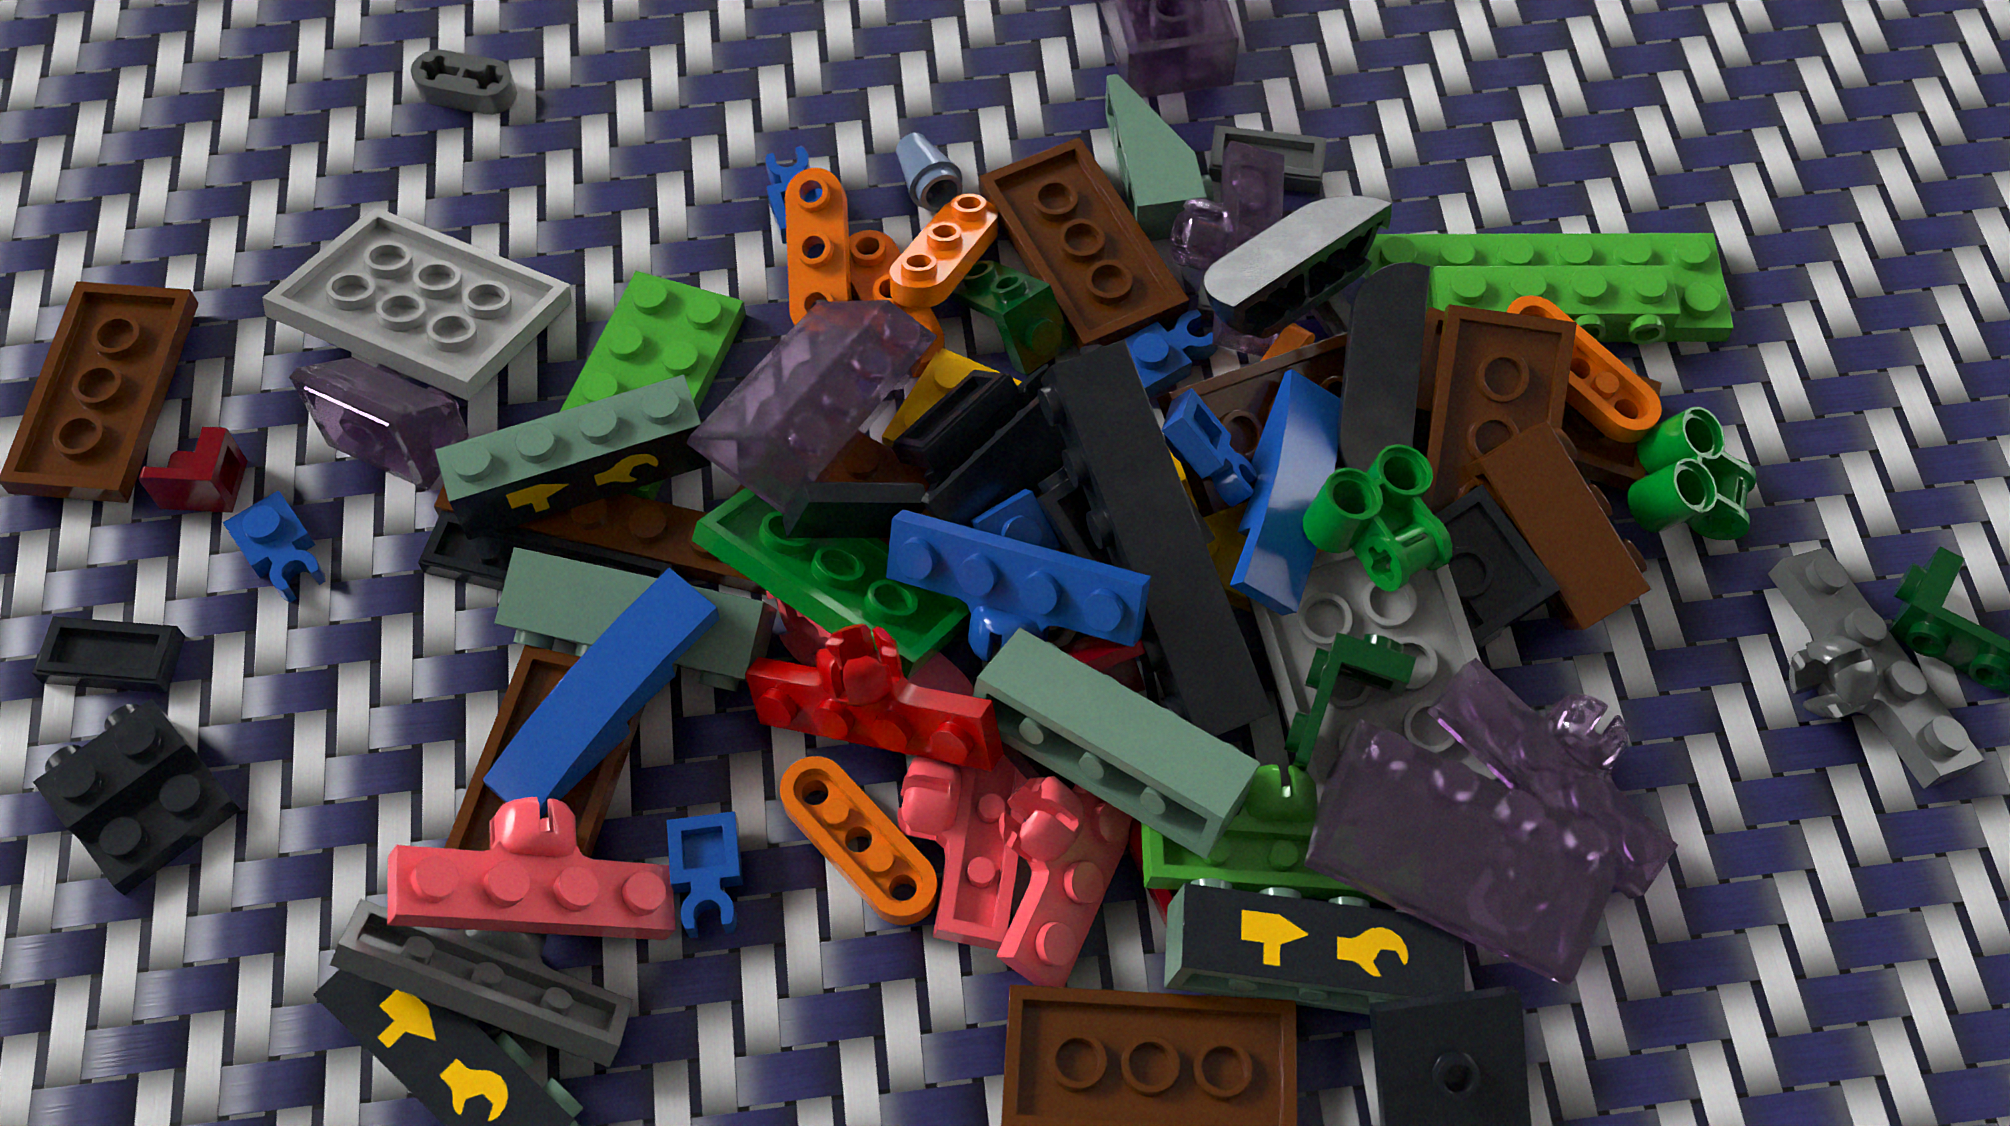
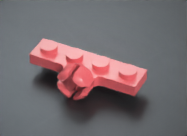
[897,683,1027,951]
[996,776,1133,987]
[387,797,676,940]

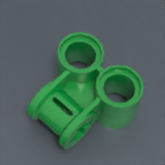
[1628,406,1757,540]
[1302,444,1452,592]

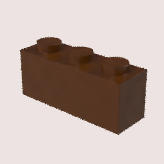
[1466,421,1651,630]

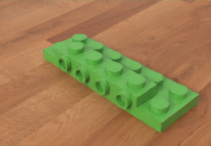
[1365,233,1734,345]

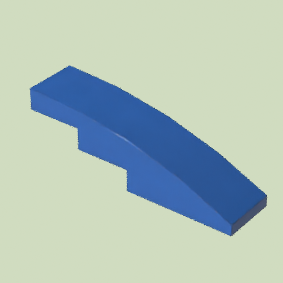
[1229,369,1340,616]
[483,568,720,818]

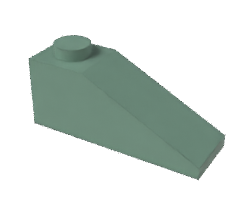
[1105,74,1214,241]

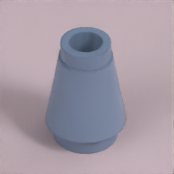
[896,133,963,212]

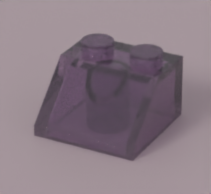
[289,357,469,491]

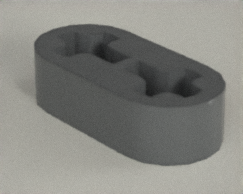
[410,50,518,115]

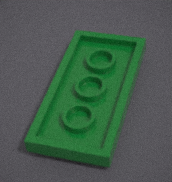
[691,470,971,680]

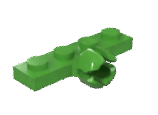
[1141,764,1423,905]

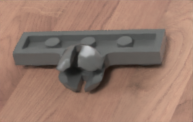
[1768,547,1985,789]
[330,899,633,1067]

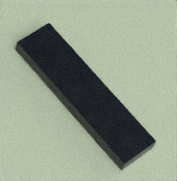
[418,510,680,591]

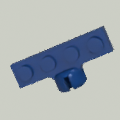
[886,510,1151,662]

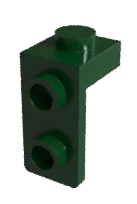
[949,260,1073,375]
[1889,546,2010,695]
[1284,632,1417,771]

